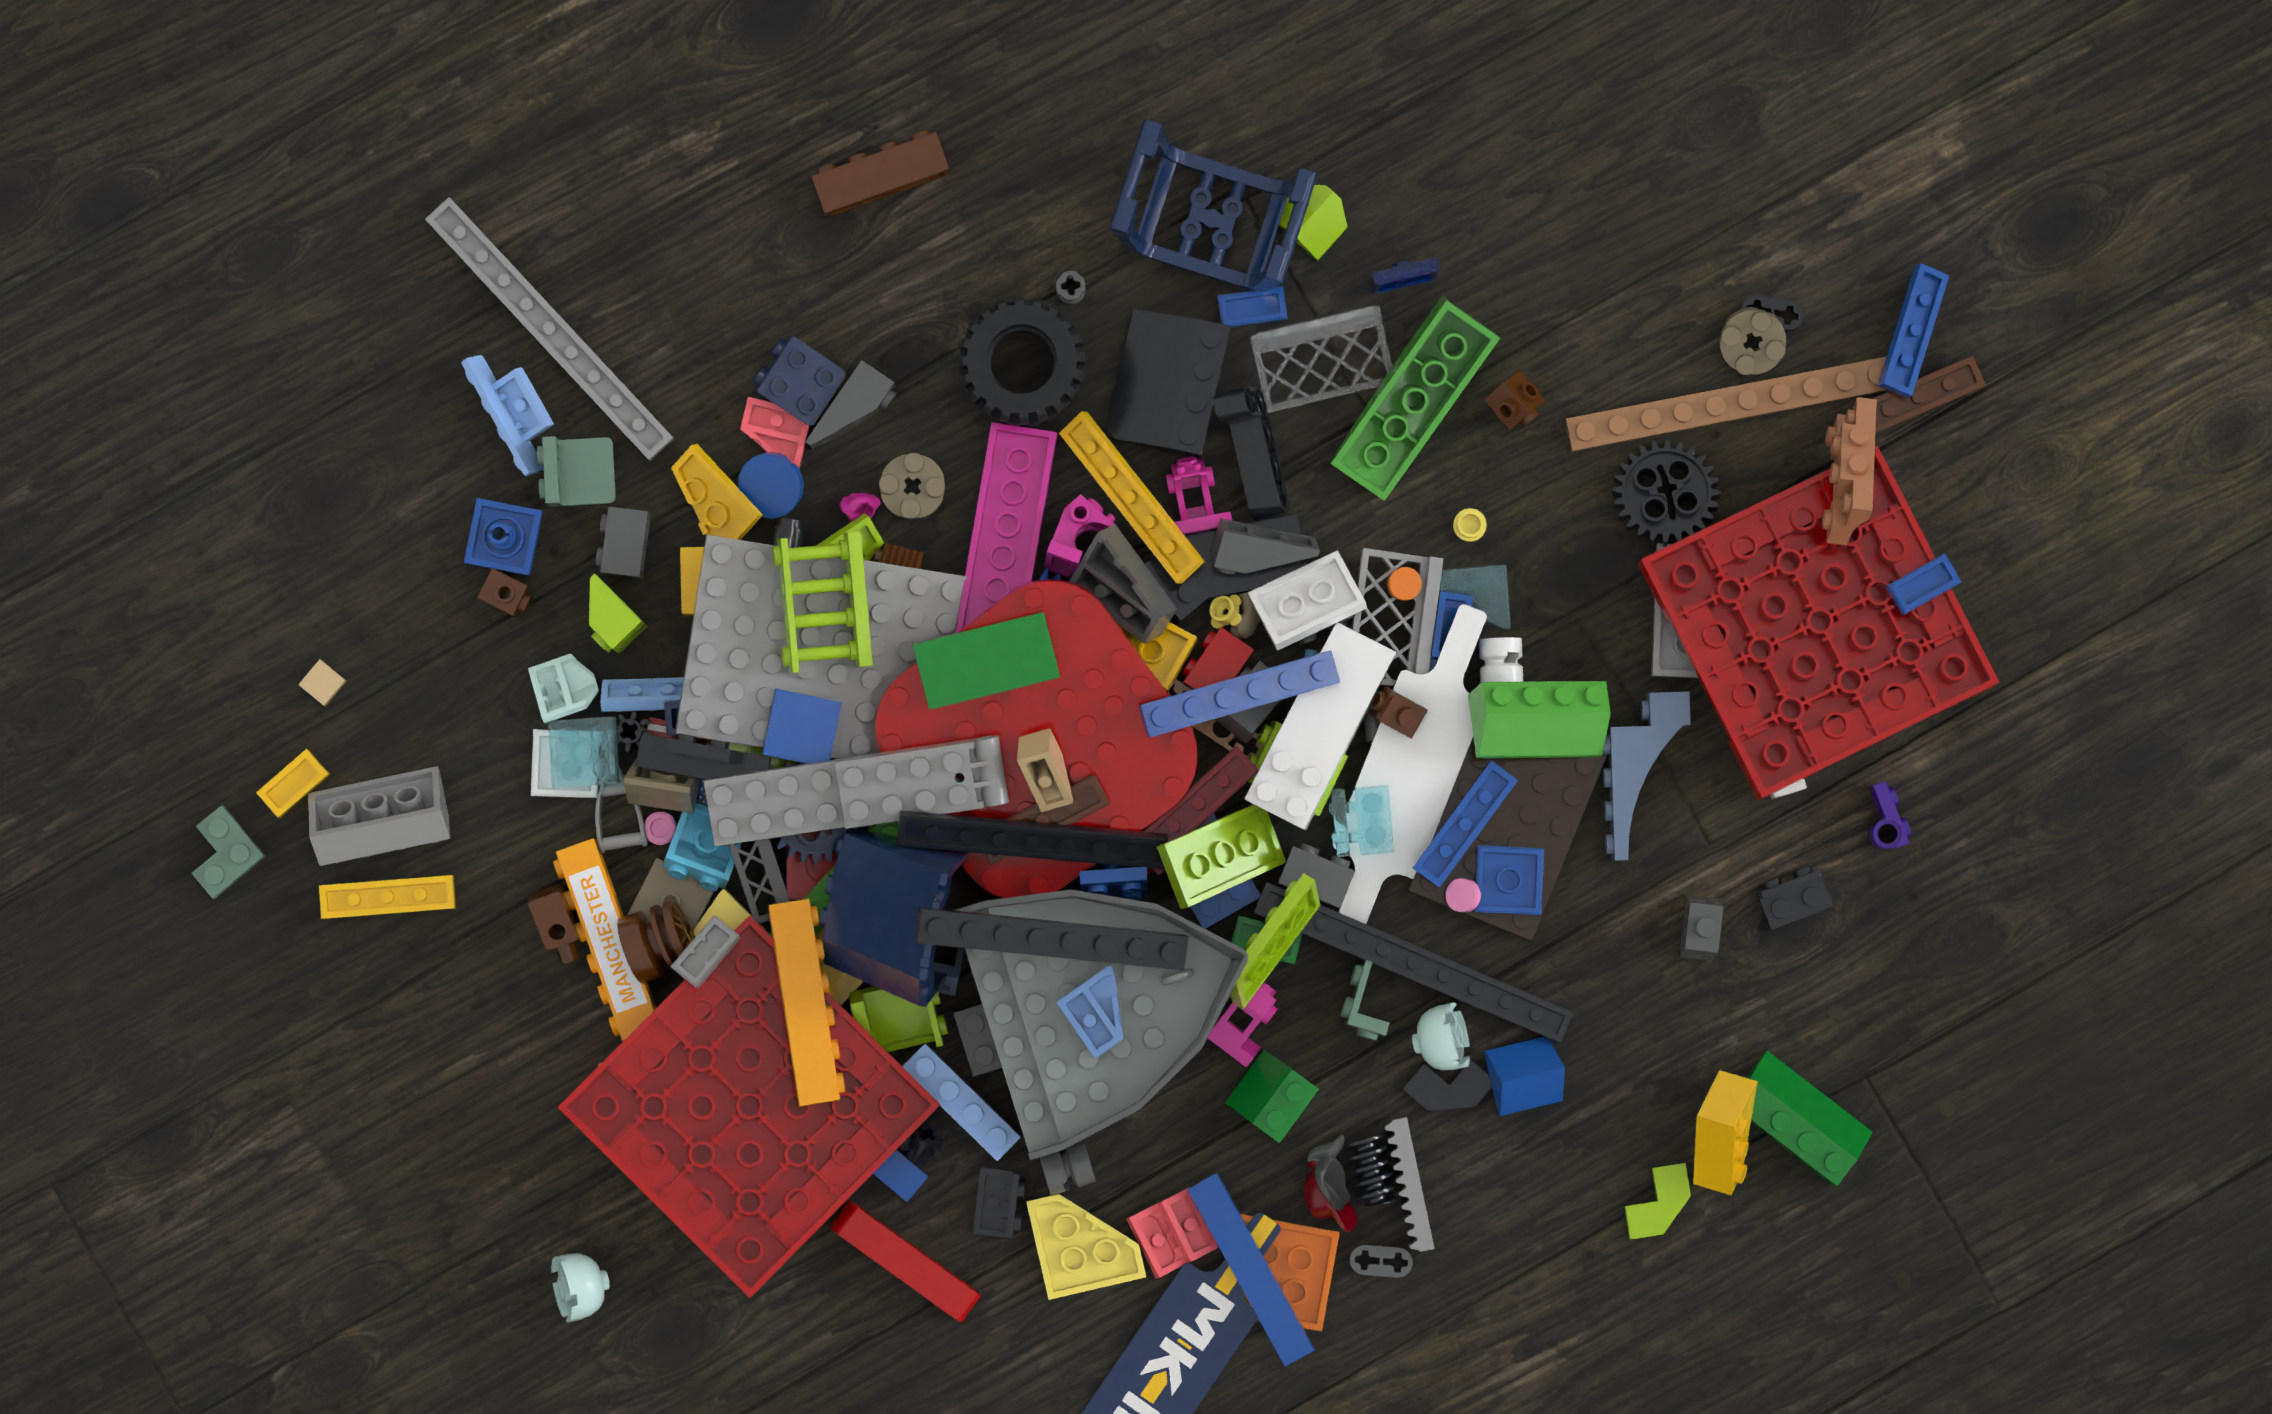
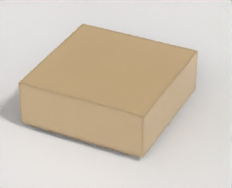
[298,659,346,706]

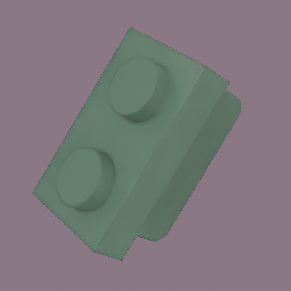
[537,436,616,507]
[1340,960,1390,1041]

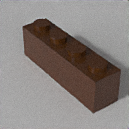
[811,130,950,218]

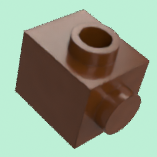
[477,568,533,618]

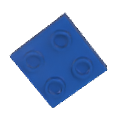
[464,498,543,576]
[1079,864,1148,901]

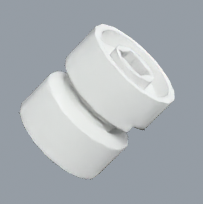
[1479,637,1524,682]

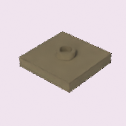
[627,858,715,931]

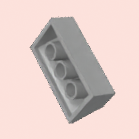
[308,766,450,866]

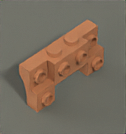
[1822,397,1877,545]

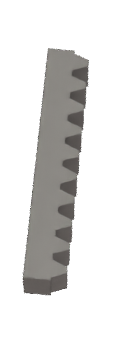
[1383,1117,1435,1252]

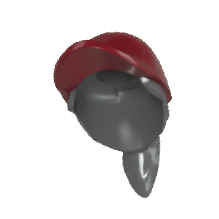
[1303,1135,1358,1232]

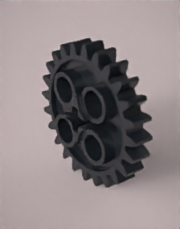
[1612,439,1721,547]

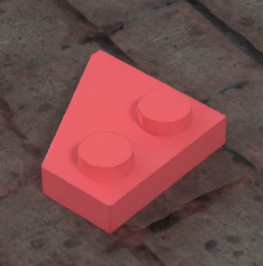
[740,397,810,469]

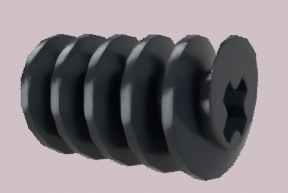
[1344,1134,1397,1207]

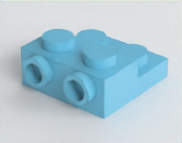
[662,803,742,891]

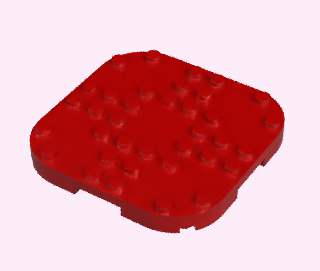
[875,579,1197,898]

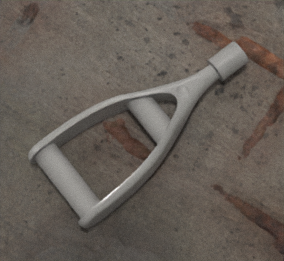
[595,732,648,854]

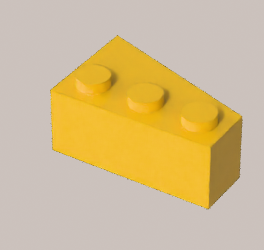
[1693,1070,1758,1195]

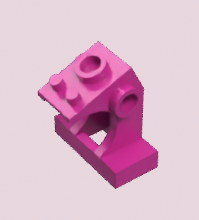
[1166,456,1232,535]
[1043,494,1115,579]
[1208,982,1278,1067]

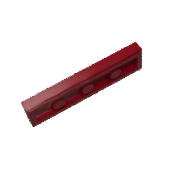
[1143,746,1259,842]

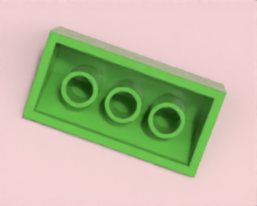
[1468,681,1611,758]

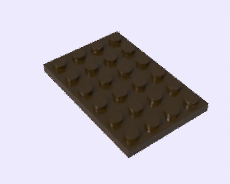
[1408,737,1607,941]

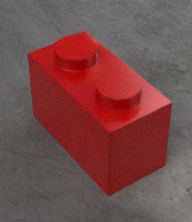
[1182,627,1254,690]

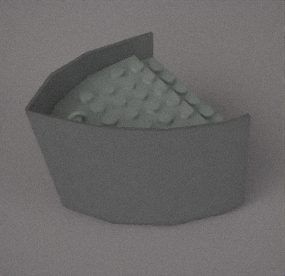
[953,890,1248,1160]

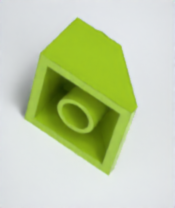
[589,574,647,654]

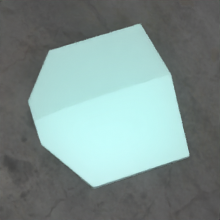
[528,654,599,723]

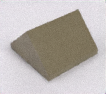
[624,758,701,813]

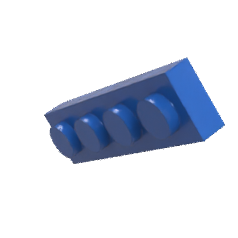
[1878,263,1949,398]
[1412,761,1518,888]

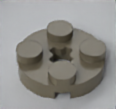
[1719,307,1786,375]
[879,453,946,520]

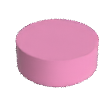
[644,812,677,845]
[1446,878,1481,912]

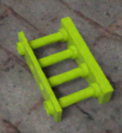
[772,532,873,673]

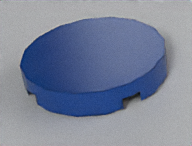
[738,452,804,519]

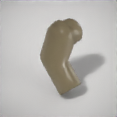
[1230,592,1261,639]

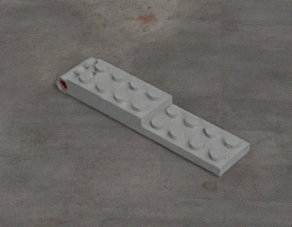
[704,735,1009,846]

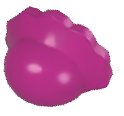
[839,493,881,522]

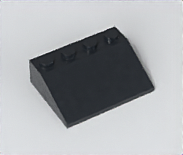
[1105,309,1231,459]

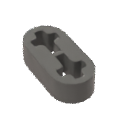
[1349,1244,1413,1278]

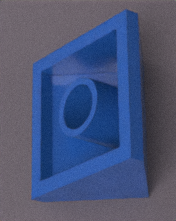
[1484,1037,1565,1116]

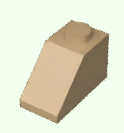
[1017,728,1073,812]

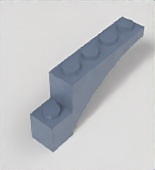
[1603,692,1691,861]

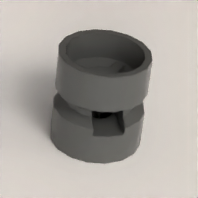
[1040,1141,1096,1196]

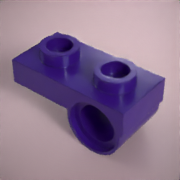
[1868,781,1911,850]

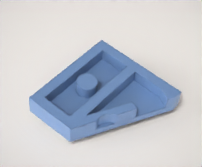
[1056,965,1124,1059]

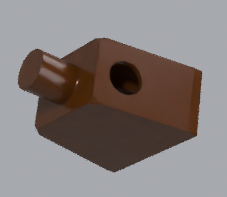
[527,883,580,964]

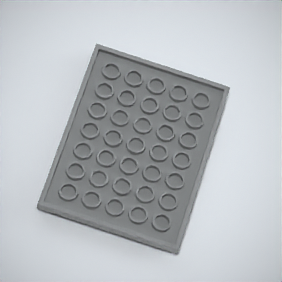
[675,535,967,759]

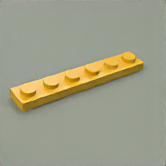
[1059,411,1205,583]

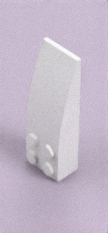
[1245,622,1396,830]

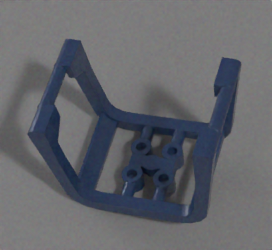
[1109,120,1318,292]

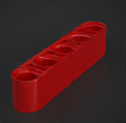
[829,1200,981,1323]

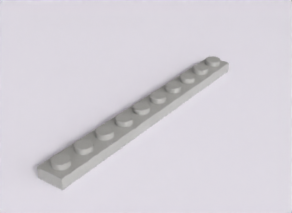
[425,197,674,461]

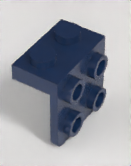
[752,336,846,425]

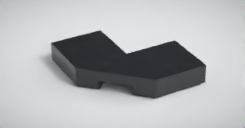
[1402,1060,1492,1111]

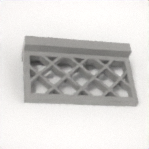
[1351,548,1444,687]

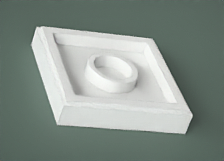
[531,729,601,798]

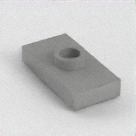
[671,915,741,989]

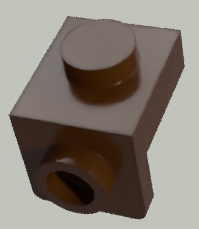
[1369,686,1428,739]

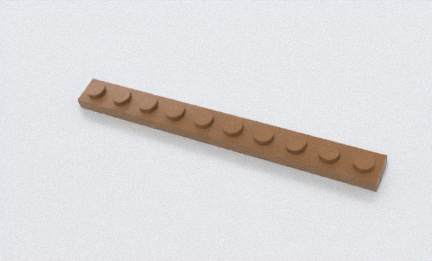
[1565,357,1888,452]

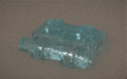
[1329,785,1394,857]

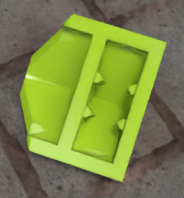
[1279,185,1347,261]

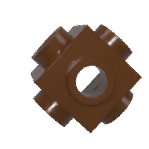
[1485,370,1546,430]

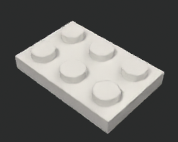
[1248,550,1367,651]

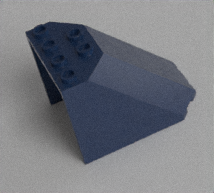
[820,828,968,1007]

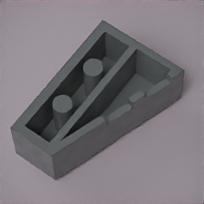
[1069,524,1177,644]

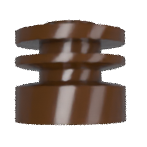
[617,899,694,984]

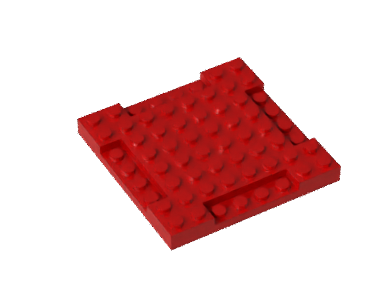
[1638,446,2000,801]
[558,915,940,1298]

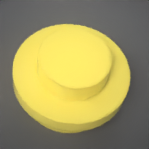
[1453,508,1487,542]

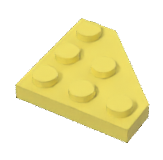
[1026,1194,1146,1300]

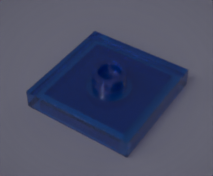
[1369,258,1440,294]

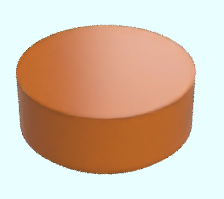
[1387,567,1422,601]

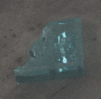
[1440,564,1511,629]

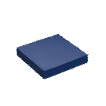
[762,689,842,764]
[1474,845,1544,915]

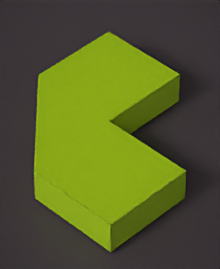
[1624,1163,1691,1240]

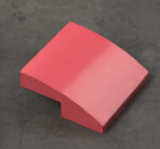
[1126,1187,1219,1279]

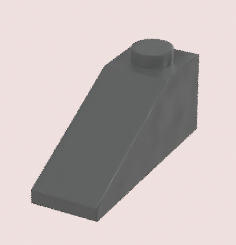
[805,360,897,449]
[1210,518,1320,574]

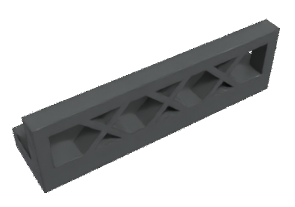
[728,838,790,924]

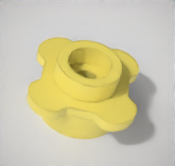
[1209,594,1242,629]

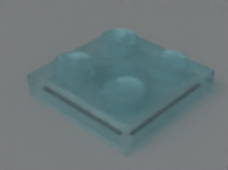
[548,717,620,788]

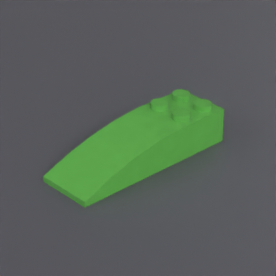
[1330,296,1500,501]

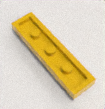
[319,875,456,919]

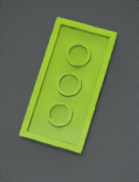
[1157,804,1286,909]
[1230,873,1321,1010]

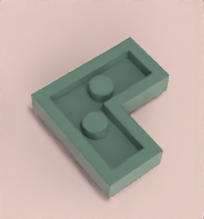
[192,805,266,899]

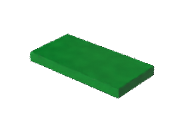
[913,611,1060,710]

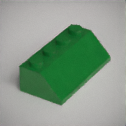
[1745,1050,1873,1186]

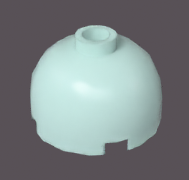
[1412,1002,1470,1070]
[551,1253,609,1322]

